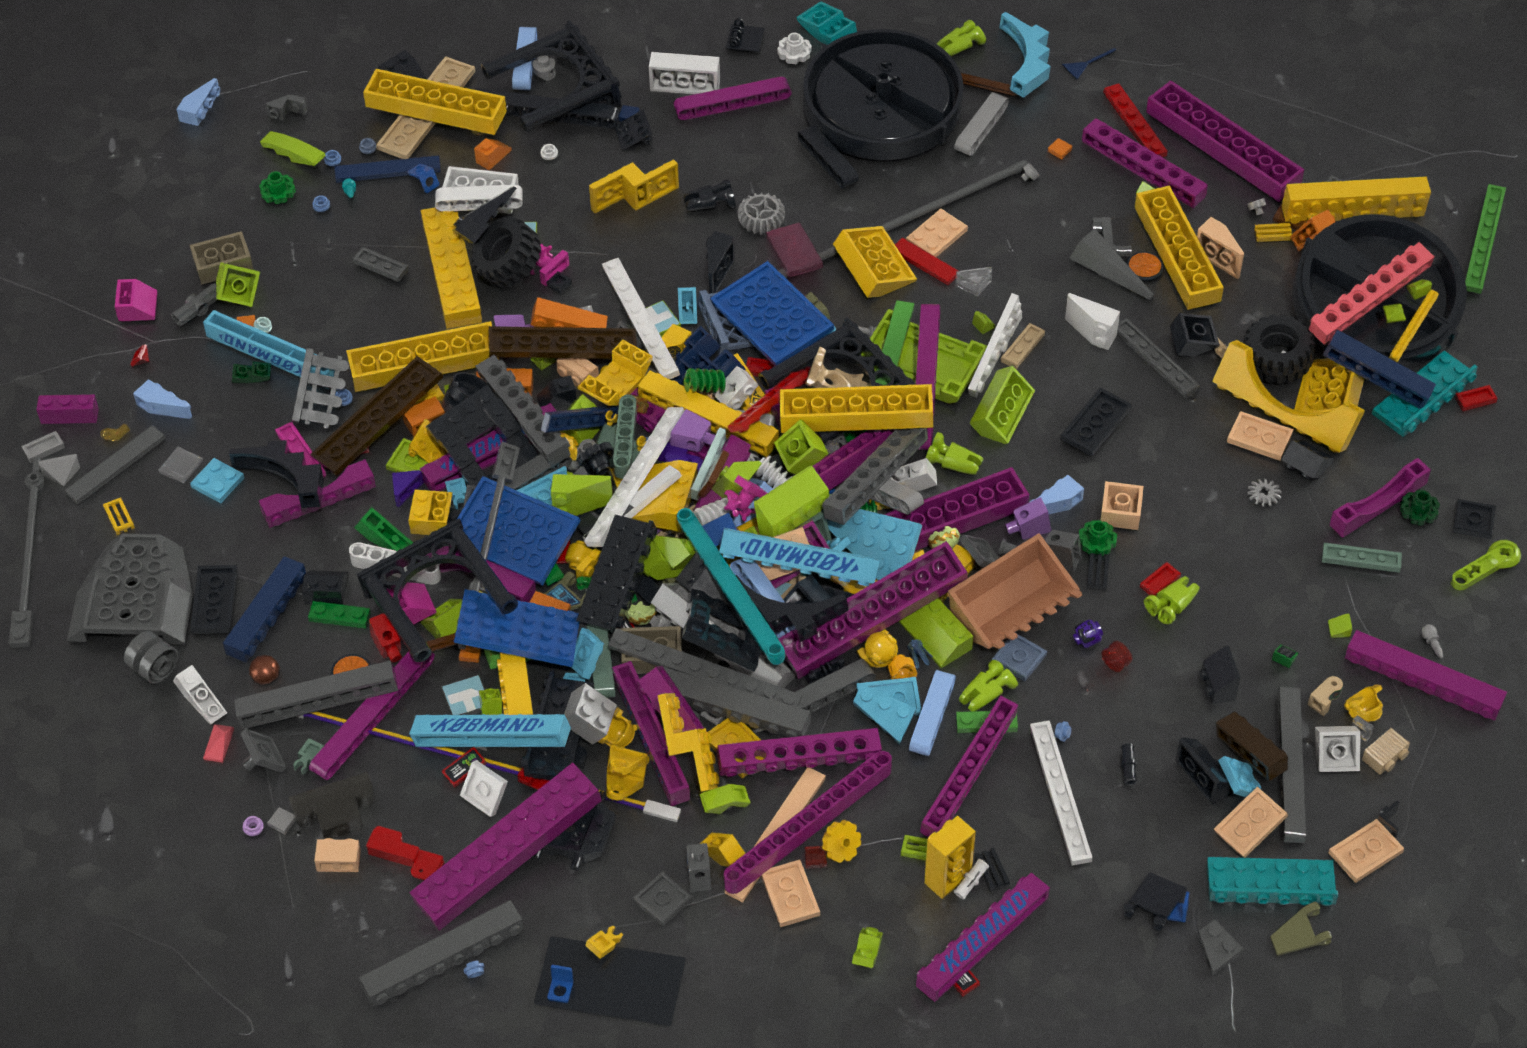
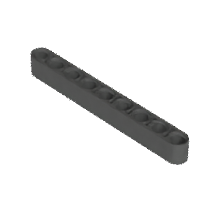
[1278,686,1306,844]

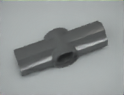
[171,283,218,327]

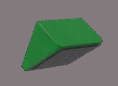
[1272,644,1299,669]

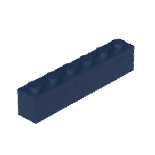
[1323,330,1436,409]
[223,556,306,662]

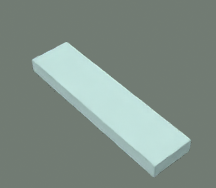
[691,428,726,500]

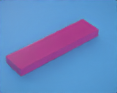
[275,422,326,477]

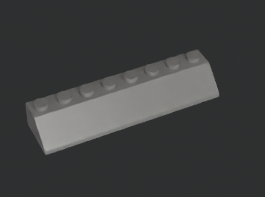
[651,582,796,688]

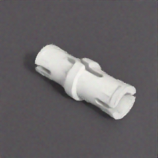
[953,859,989,899]

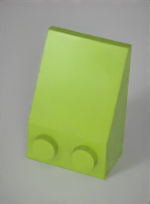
[551,474,613,516]

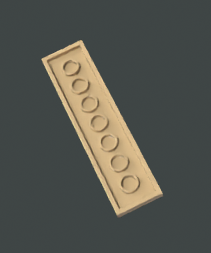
[376,56,475,159]

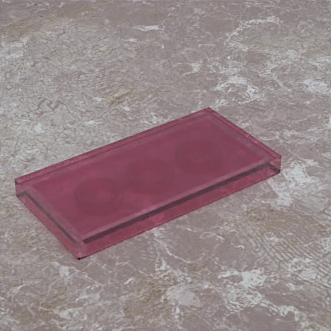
[766,222,823,277]

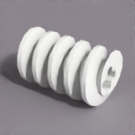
[756,456,792,489]
[693,498,734,526]

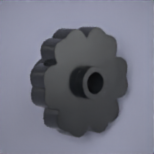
[577,442,614,476]

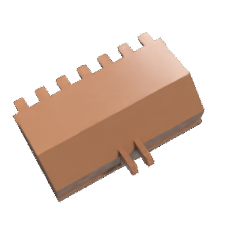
[948,533,1082,649]

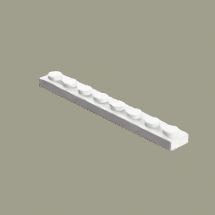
[1029,720,1093,865]

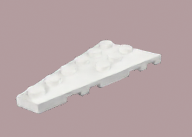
[968,293,1022,398]

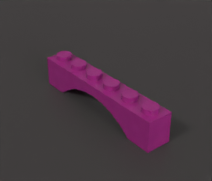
[1329,458,1431,538]
[259,460,376,528]
[426,546,536,603]

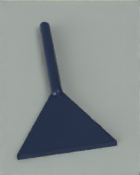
[1062,48,1116,80]

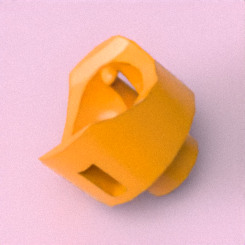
[888,654,918,679]

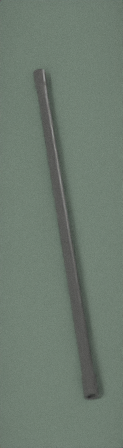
[778,160,1028,278]

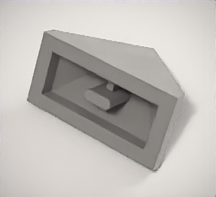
[39,454,80,486]

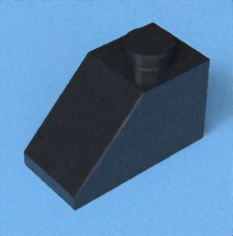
[536,375,577,409]

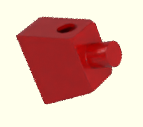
[369,613,402,663]

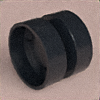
[441,372,487,412]

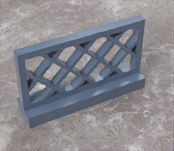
[697,290,754,355]

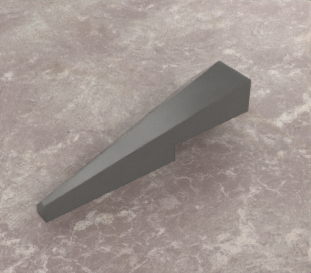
[1069,229,1154,301]

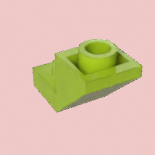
[479,688,502,715]
[700,784,751,814]
[852,927,883,968]

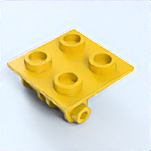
[408,419,447,463]

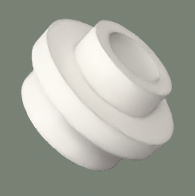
[540,144,558,160]

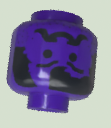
[1073,619,1104,648]

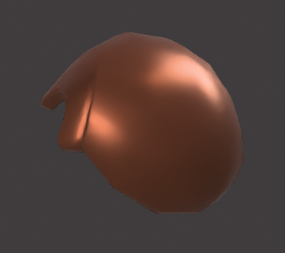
[249,655,280,685]

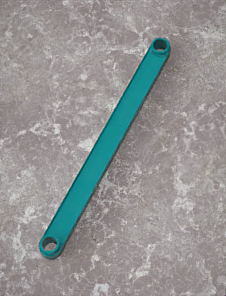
[677,508,785,665]

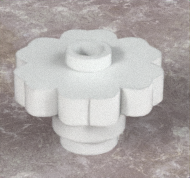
[777,33,812,64]

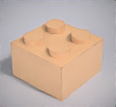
[1100,481,1144,530]

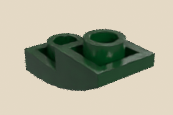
[232,361,271,383]

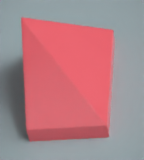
[203,724,234,763]

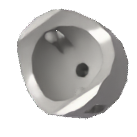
[532,55,556,81]

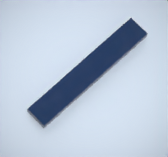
[335,155,441,183]
[541,405,619,433]

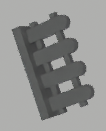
[292,348,349,429]

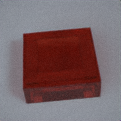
[805,846,827,869]

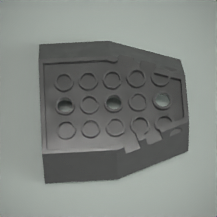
[67,534,194,645]

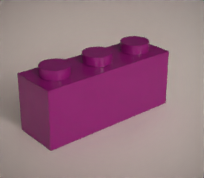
[36,394,99,424]

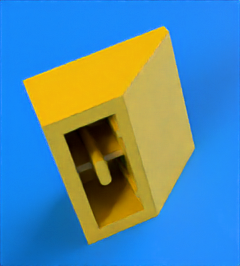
[408,490,453,535]

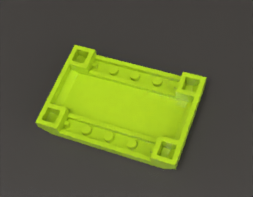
[861,309,987,403]

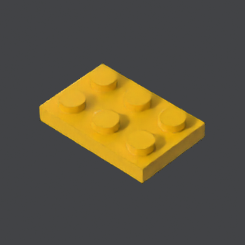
[708,718,764,779]

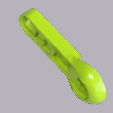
[1451,540,1521,590]

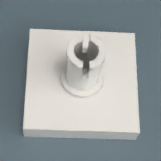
[460,760,508,817]

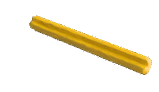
[1389,290,1438,362]

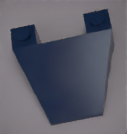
[670,326,746,393]

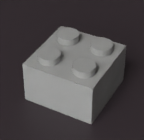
[564,683,617,745]

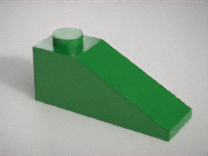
[354,507,413,551]

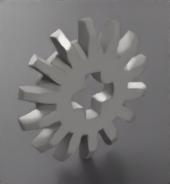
[1247,479,1282,507]

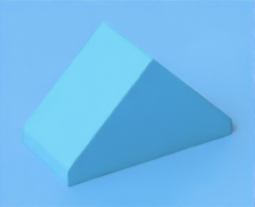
[678,287,697,324]

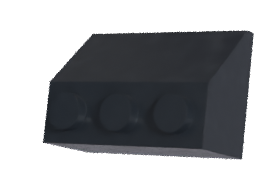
[1175,737,1233,805]

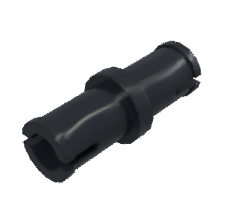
[1121,743,1137,785]

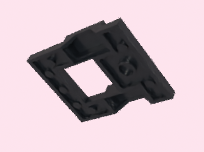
[426,385,539,486]
[682,588,762,672]

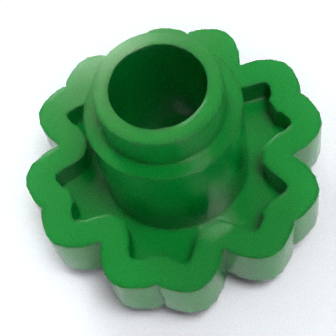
[259,171,296,204]
[1078,520,1117,556]

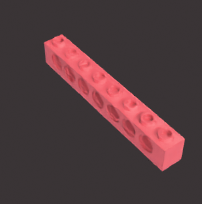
[1309,242,1434,344]

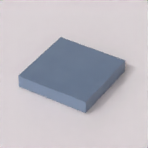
[992,633,1047,681]

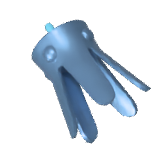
[907,639,933,669]

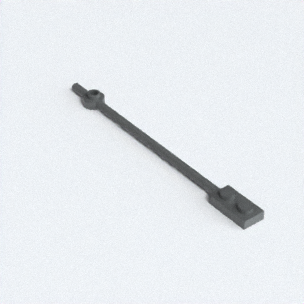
[457,442,520,649]
[9,457,45,648]

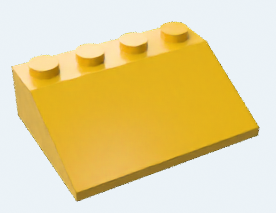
[833,226,917,298]
[1294,358,1365,413]
[631,460,698,532]

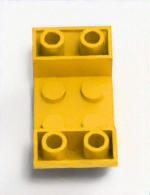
[578,340,653,406]

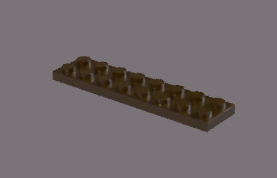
[488,326,637,359]
[310,356,443,476]

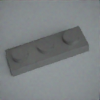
[353,247,409,282]

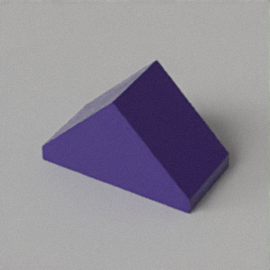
[392,470,424,507]

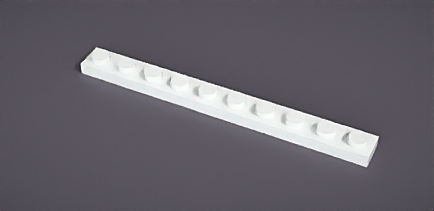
[602,258,680,379]
[584,407,685,547]

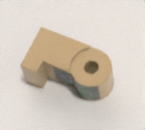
[1308,676,1343,716]

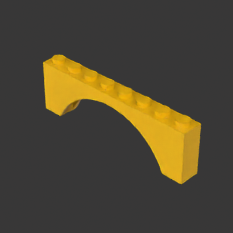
[1212,340,1365,453]

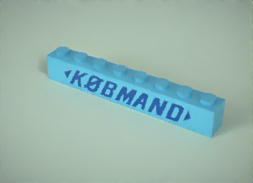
[203,310,335,389]
[719,528,879,586]
[409,714,571,747]

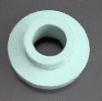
[253,317,272,333]

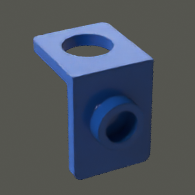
[408,164,440,193]
[1167,891,1189,922]
[547,965,574,1003]

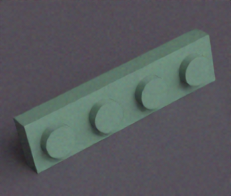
[1322,543,1402,573]

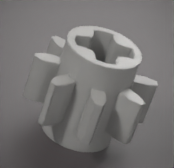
[649,614,673,627]

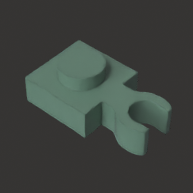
[293,738,324,774]

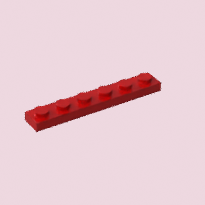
[1103,83,1168,157]
[728,370,808,433]

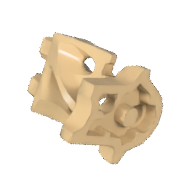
[805,347,871,388]

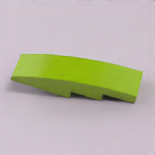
[260,131,326,166]

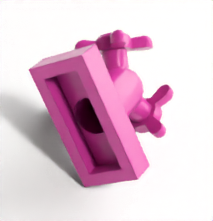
[530,244,569,286]
[724,475,767,522]

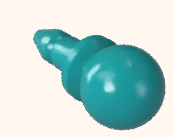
[342,178,356,198]

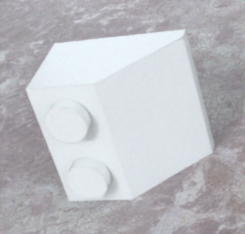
[1315,726,1360,772]

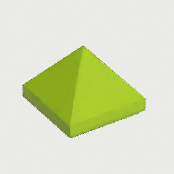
[1383,304,1406,323]

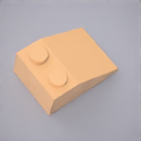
[1197,217,1244,279]

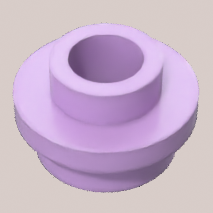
[243,816,264,836]

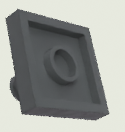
[240,729,287,773]

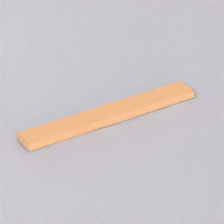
[725,768,826,903]

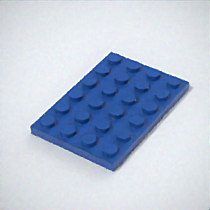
[710,261,834,366]
[456,476,581,585]
[454,589,579,667]

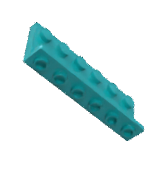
[1372,350,1478,437]
[1207,857,1338,906]

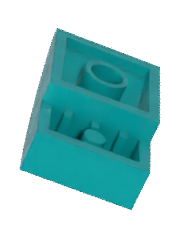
[796,1,857,45]

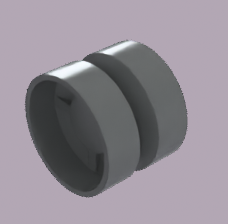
[124,631,179,684]

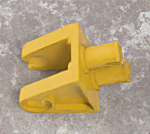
[606,745,649,800]

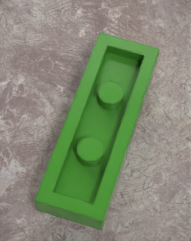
[956,711,1018,733]

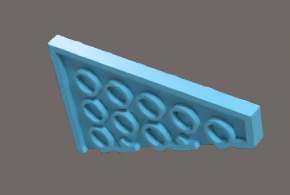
[822,509,922,580]

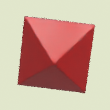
[130,344,149,367]

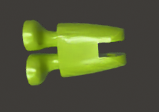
[937,20,986,57]
[926,432,983,475]
[1144,576,1200,625]
[958,660,1018,711]

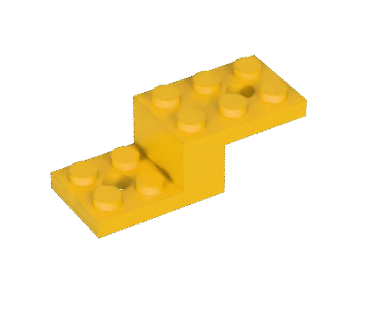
[589,159,679,213]
[657,693,719,791]

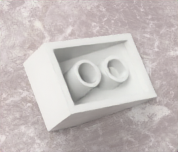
[1065,293,1120,350]

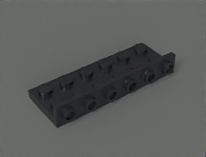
[576,514,657,633]
[521,670,594,780]

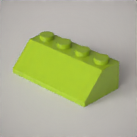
[969,365,1035,444]
[754,466,830,537]
[898,598,973,668]

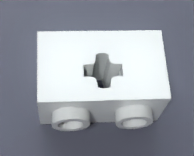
[712,366,758,410]

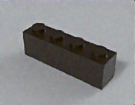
[1216,711,1288,781]

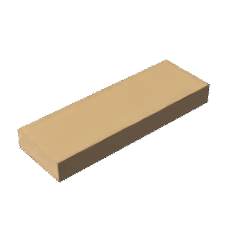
[1001,323,1045,369]

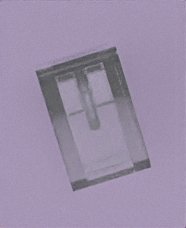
[956,267,992,297]

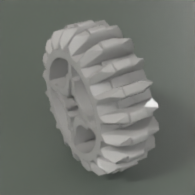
[738,192,785,235]

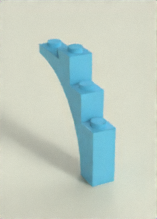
[999,12,1051,98]

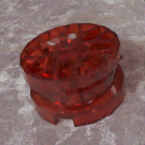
[1101,641,1133,672]

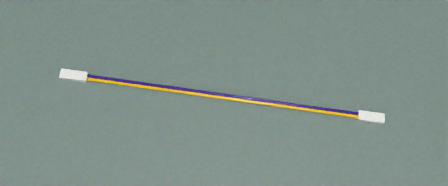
[296,711,681,822]

